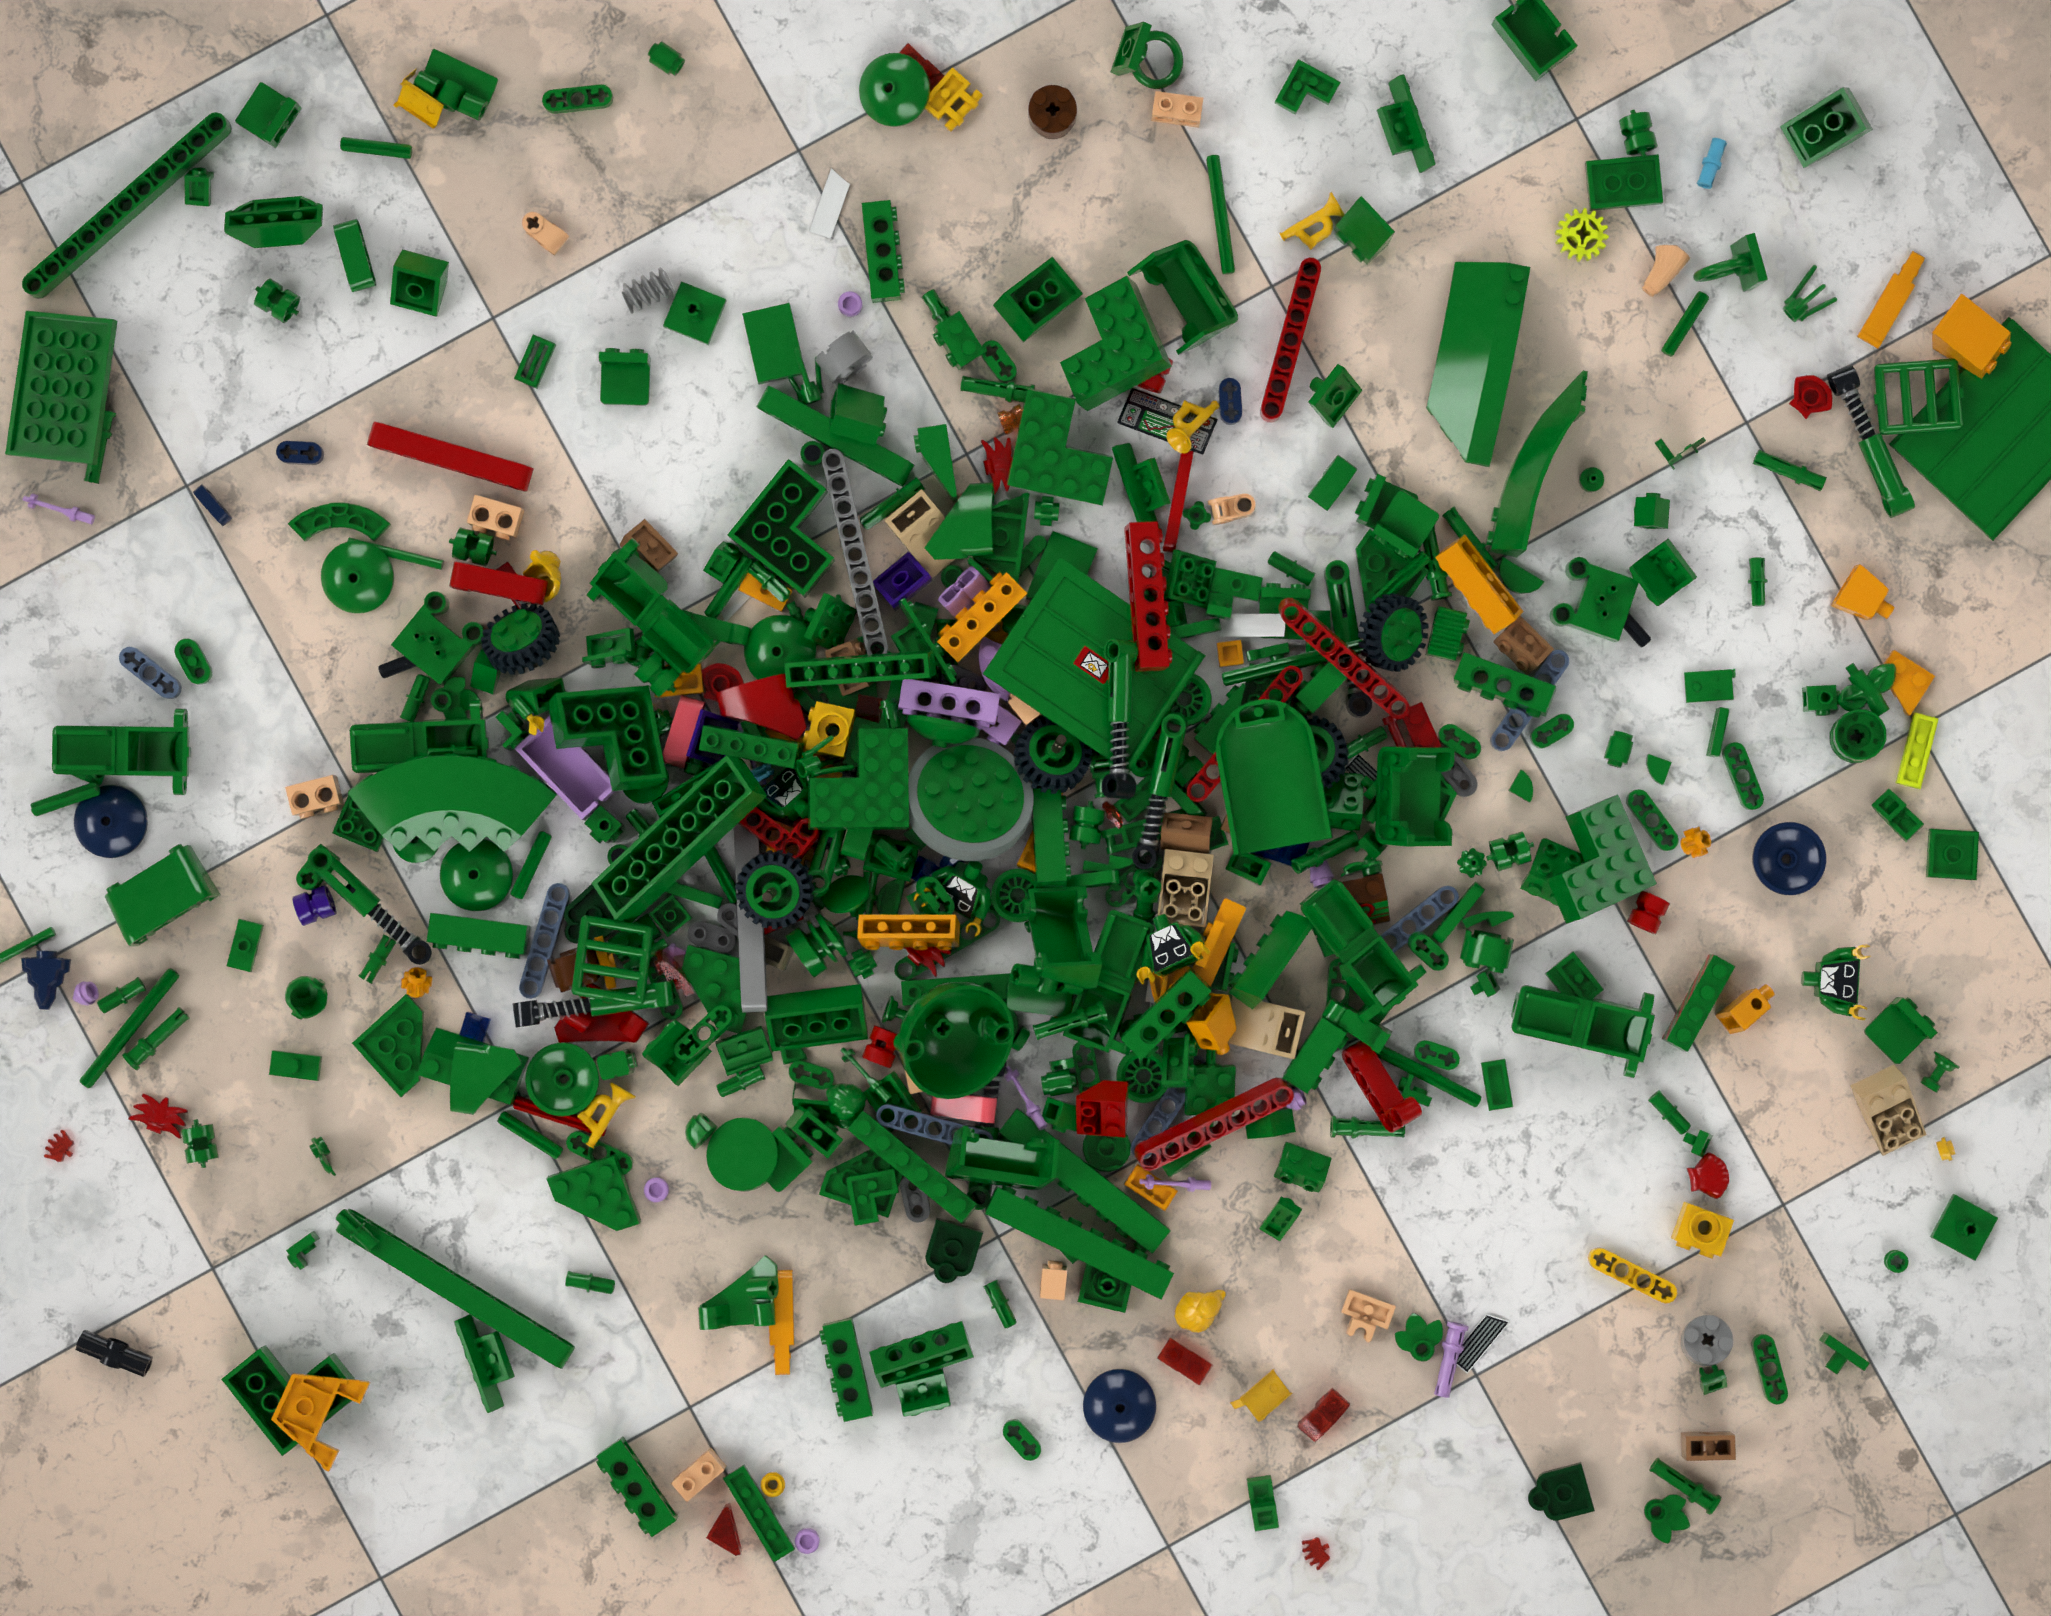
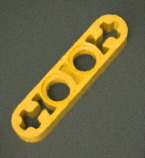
[1588,1247,1677,1304]

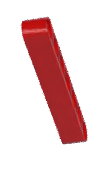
[1260,257,1321,423]
[367,421,534,492]
[1278,598,1410,719]
[1186,666,1303,802]
[1134,1077,1294,1171]

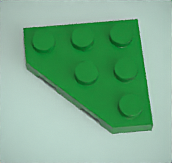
[1355,529,1429,613]
[682,944,746,1033]
[352,994,424,1097]
[819,1147,912,1218]
[546,1154,641,1231]

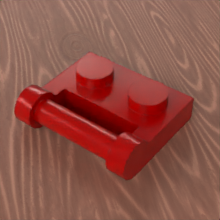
[1382,702,1441,747]

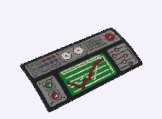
[1117,388,1218,455]

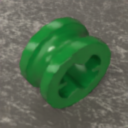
[1884,1250,1909,1273]

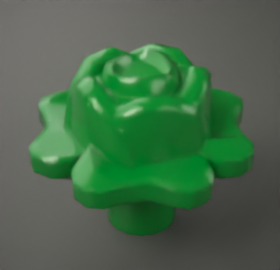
[654,708,673,736]
[1457,848,1487,878]

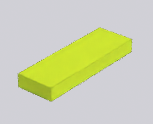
[1895,712,1939,789]

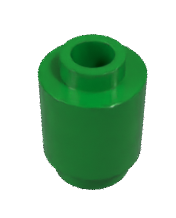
[648,41,685,76]
[1604,730,1634,768]
[1041,1069,1077,1097]

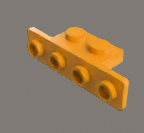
[1192,898,1246,987]

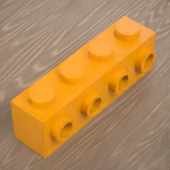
[1435,534,1524,634]
[937,572,1027,662]
[857,915,960,950]

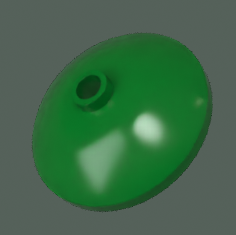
[859,53,930,127]
[321,540,394,613]
[744,615,817,680]
[907,715,980,748]
[440,839,513,911]
[525,1043,599,1116]

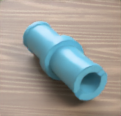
[1697,138,1727,189]

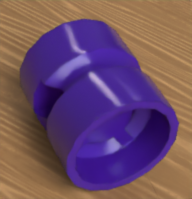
[292,885,337,926]

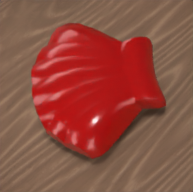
[1789,375,1833,419]
[702,663,744,702]
[1687,1152,1729,1199]

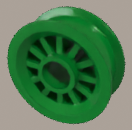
[1168,674,1212,726]
[991,869,1036,922]
[1116,1051,1168,1103]

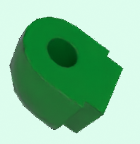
[685,1113,718,1149]

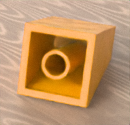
[1932,294,2012,379]

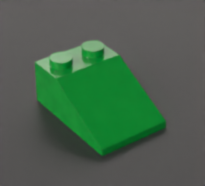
[1780,87,1873,168]
[1334,196,1395,264]
[993,257,1083,342]
[913,424,958,503]
[1026,531,1098,600]

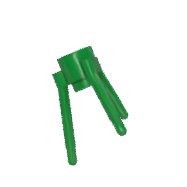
[1783,265,1837,322]
[788,347,824,405]
[795,735,854,778]

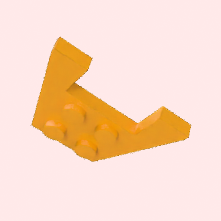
[271,1373,371,1472]

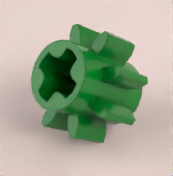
[1034,496,1060,526]
[848,949,877,979]

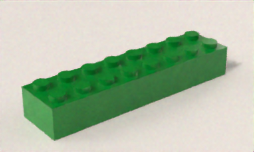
[592,755,767,923]

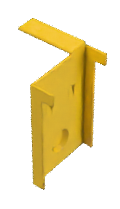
[393,69,444,129]
[1230,1369,1292,1422]

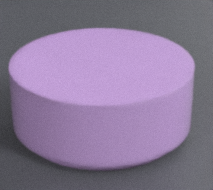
[838,292,862,317]
[644,1177,669,1202]
[795,1528,820,1554]

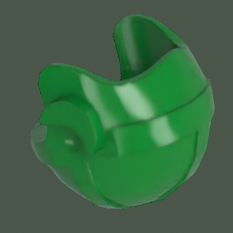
[285,976,328,1020]

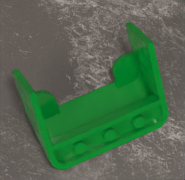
[1127,240,1238,355]
[945,1125,1060,1190]

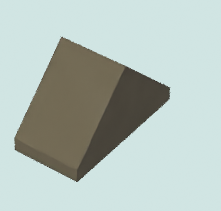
[764,935,794,971]

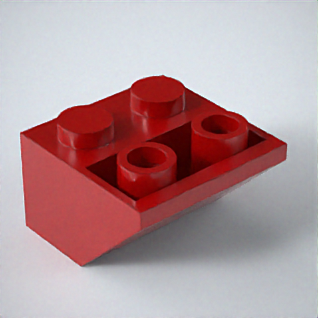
[1076,1080,1128,1137]

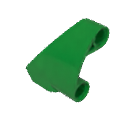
[924,483,994,560]
[450,1041,522,1115]
[698,1255,779,1330]

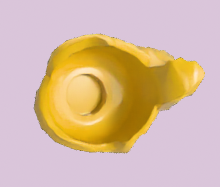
[523,550,562,602]
[1174,1290,1226,1333]

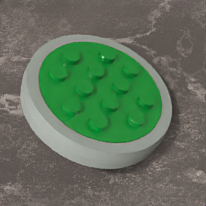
[908,737,1034,861]

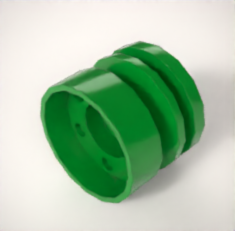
[1829,709,1886,763]
[785,912,848,978]

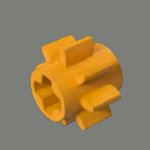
[1680,827,1711,858]
[401,967,432,998]

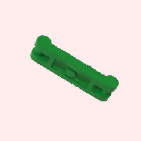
[1101,809,1187,855]

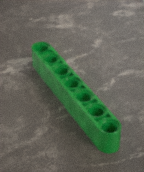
[756,386,915,487]

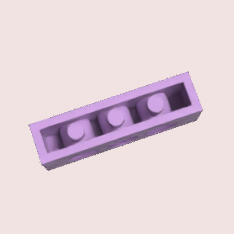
[898,679,1000,728]

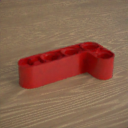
[449,562,548,606]
[738,807,819,859]
[1342,1040,1422,1133]

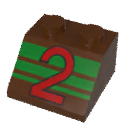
[1342,873,1390,925]

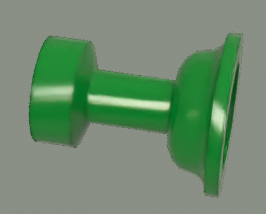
[882,995,907,1023]
[1920,1051,1960,1093]

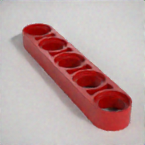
[1163,451,1194,553]

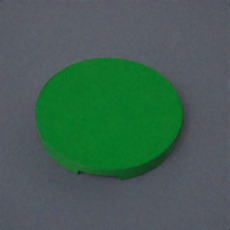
[706,1118,780,1192]

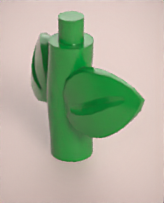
[1838,663,1896,717]

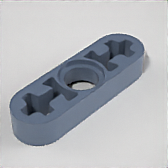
[119,647,182,699]

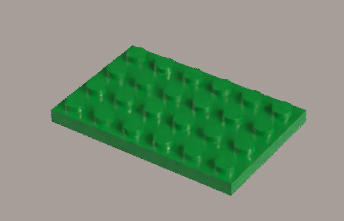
[5,311,118,465]

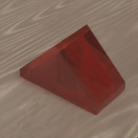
[706,1503,742,1556]

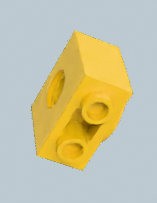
[803,701,856,760]
[1671,1202,1734,1259]

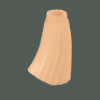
[1642,245,1690,297]

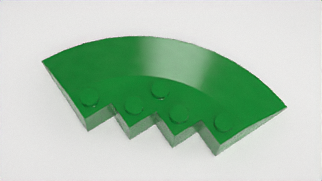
[348,754,557,852]

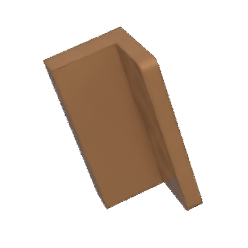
[1161,812,1213,854]

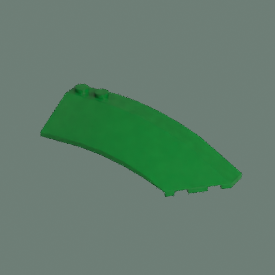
[1426,262,1531,467]
[1486,370,1588,558]

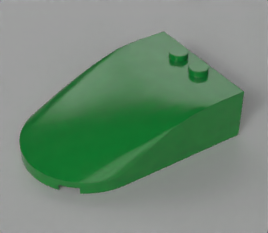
[1216,699,1333,855]

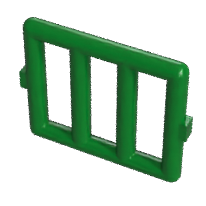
[1873,358,1964,435]
[571,915,654,1005]

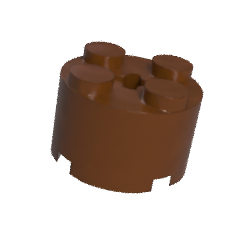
[1028,85,1077,139]
[547,948,601,992]

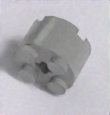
[815,330,873,386]
[1681,1315,1733,1366]

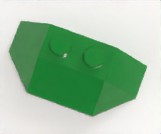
[224,196,323,248]

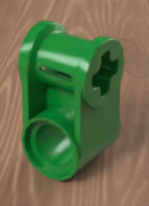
[296,844,341,890]

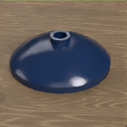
[74,785,148,858]
[1752,822,1826,895]
[1083,1369,1156,1443]

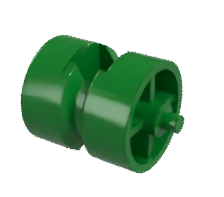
[1619,110,1658,158]
[254,278,300,323]
[449,527,497,567]
[634,651,681,697]
[1166,744,1204,787]
[1069,801,1105,850]
[1486,831,1534,872]
[181,1119,219,1168]

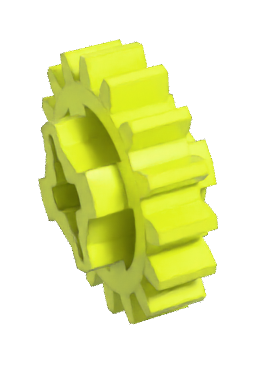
[1555,208,1609,262]

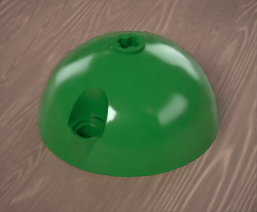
[894,982,1014,1099]

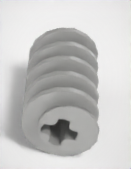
[622,267,676,314]

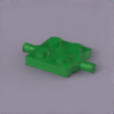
[1184,1049,1236,1127]

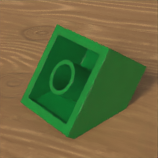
[390,249,449,317]

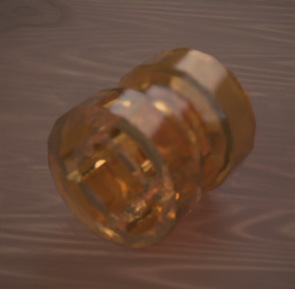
[997,404,1022,435]

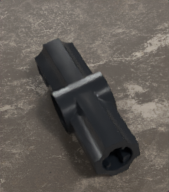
[76,1330,153,1377]

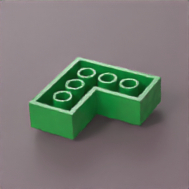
[1060,276,1172,412]
[1007,388,1113,506]
[727,459,836,598]
[548,685,667,791]
[808,728,909,830]
[1547,794,1657,924]
[221,1345,356,1456]

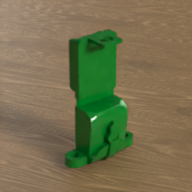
[586,538,720,674]
[349,700,489,773]
[52,709,191,795]
[1299,880,1426,1024]
[1050,910,1155,1056]
[1511,985,1655,1078]

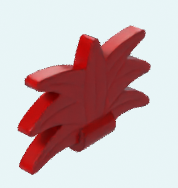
[981,437,1012,495]
[904,947,951,977]
[128,1094,188,1139]

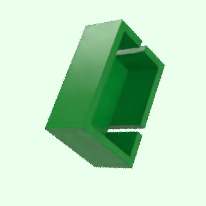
[1491,0,1578,82]

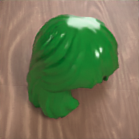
[826,1083,867,1129]

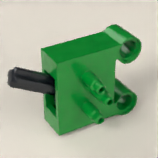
[1549,557,1651,648]
[378,591,485,686]

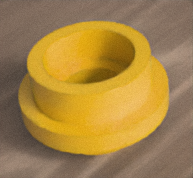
[1936,1137,1956,1161]
[761,1472,785,1497]

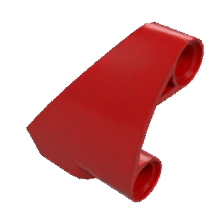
[716,674,806,741]
[554,983,649,1043]

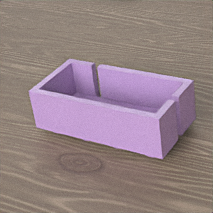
[515,716,616,820]

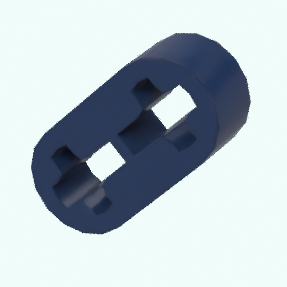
[1218,378,1242,425]
[276,441,324,465]
[193,484,232,526]

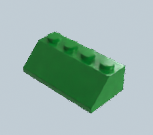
[1228,911,1313,1009]
[765,984,868,1052]
[417,1027,529,1105]

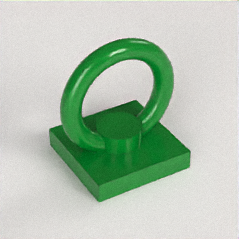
[1110,21,1183,89]
[1693,233,1768,292]

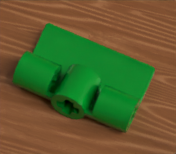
[413,49,498,121]
[1005,963,1084,1017]

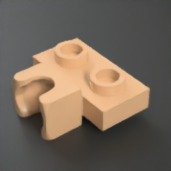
[1341,1289,1396,1342]

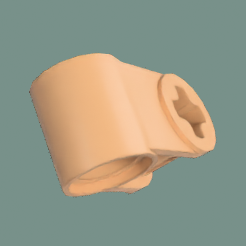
[522,212,569,256]
[1207,494,1255,525]

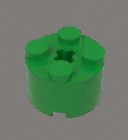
[1460,929,1514,973]

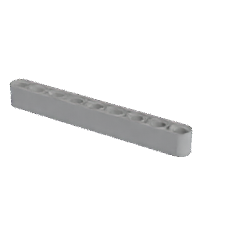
[822,449,888,655]
[734,815,768,1013]

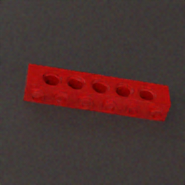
[1124,521,1172,672]

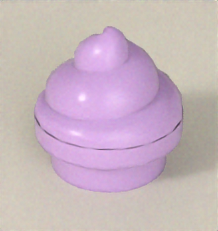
[73,981,99,1006]
[1286,1086,1307,1110]

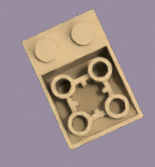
[884,489,956,579]
[1157,849,1214,928]
[1228,995,1305,1059]
[1850,1065,1927,1156]

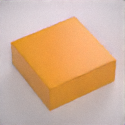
[1216,640,1244,668]

